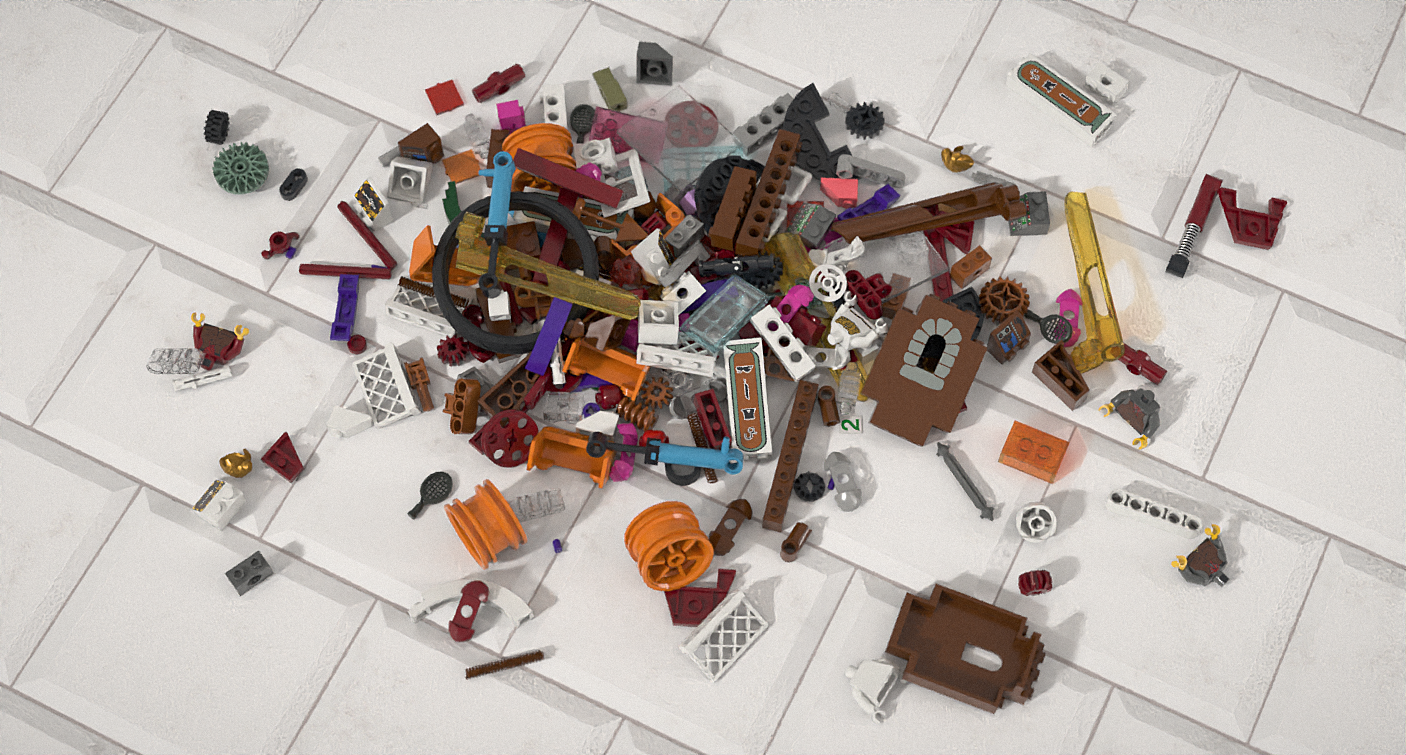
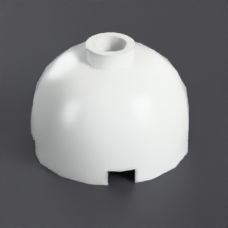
[1016,502,1056,543]

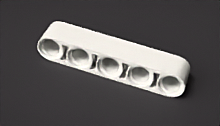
[1106,489,1203,539]

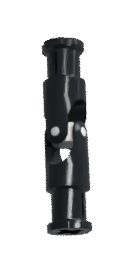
[699,253,777,277]

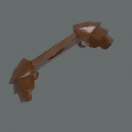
[561,296,608,339]
[709,499,753,556]

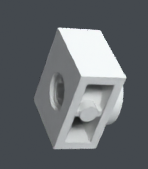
[574,138,618,175]

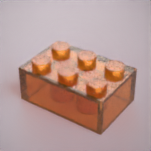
[998,421,1070,484]

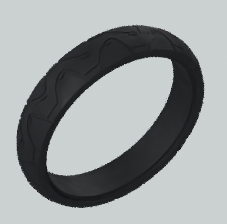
[432,191,599,355]

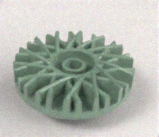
[212,142,269,195]

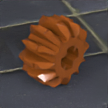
[641,377,674,410]

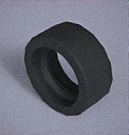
[665,463,702,486]

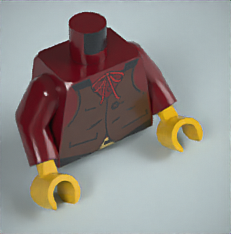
[191,312,249,371]

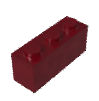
[770,295,827,346]
[693,389,732,450]

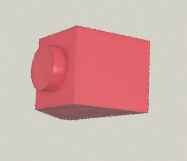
[820,178,858,209]

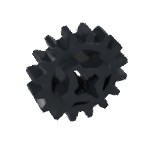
[845,102,885,140]
[742,251,784,290]

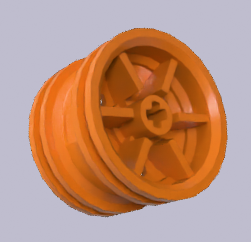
[502,123,577,193]
[444,479,528,570]
[624,501,714,591]

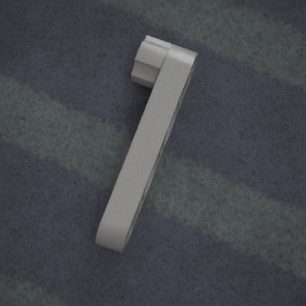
[836,154,905,188]
[658,240,710,287]

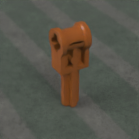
[404,357,434,412]

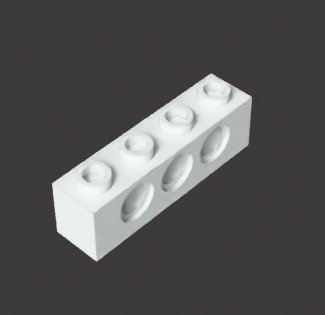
[539,84,568,130]
[750,305,816,382]

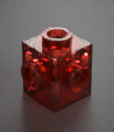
[609,254,642,288]

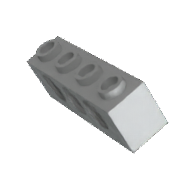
[733,93,794,156]

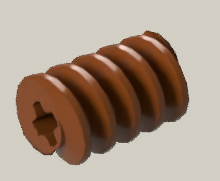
[616,396,659,432]

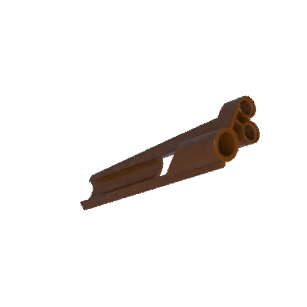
[830,182,1026,244]

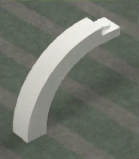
[408,579,534,629]

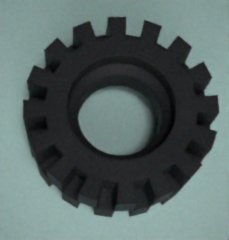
[204,110,230,145]

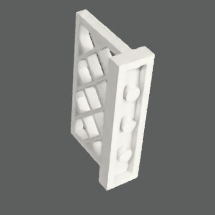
[385,275,473,338]
[636,331,722,377]
[352,342,421,430]
[678,590,769,682]

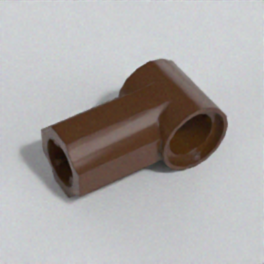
[595,236,619,272]
[817,385,840,427]
[780,522,812,562]

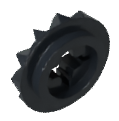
[794,471,826,502]

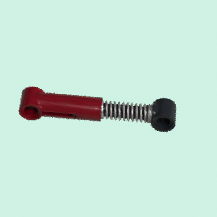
[1165,174,1223,279]

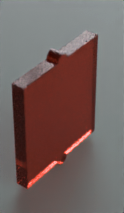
[425,79,464,116]

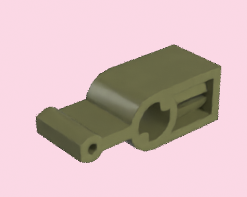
[592,67,628,115]

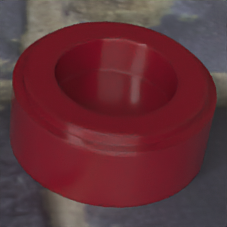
[347,335,367,355]

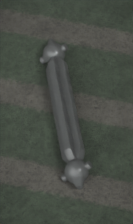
[936,442,994,521]

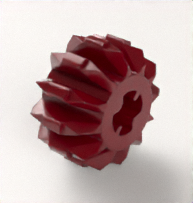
[437,334,469,367]
[1018,570,1053,596]

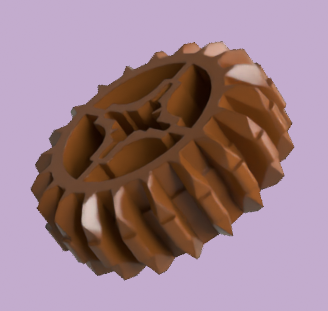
[979,276,1030,324]

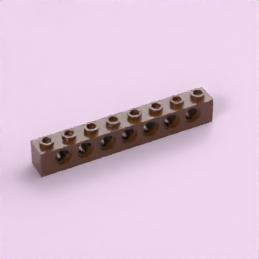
[735,129,802,256]
[762,380,819,532]

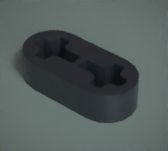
[279,168,308,201]

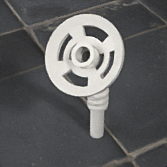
[809,244,851,302]

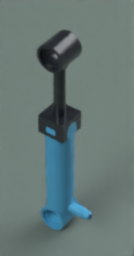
[478,151,516,299]
[586,431,744,475]

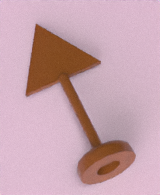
[573,197,649,242]

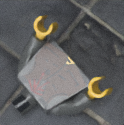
[1099,388,1160,450]
[1171,524,1230,587]

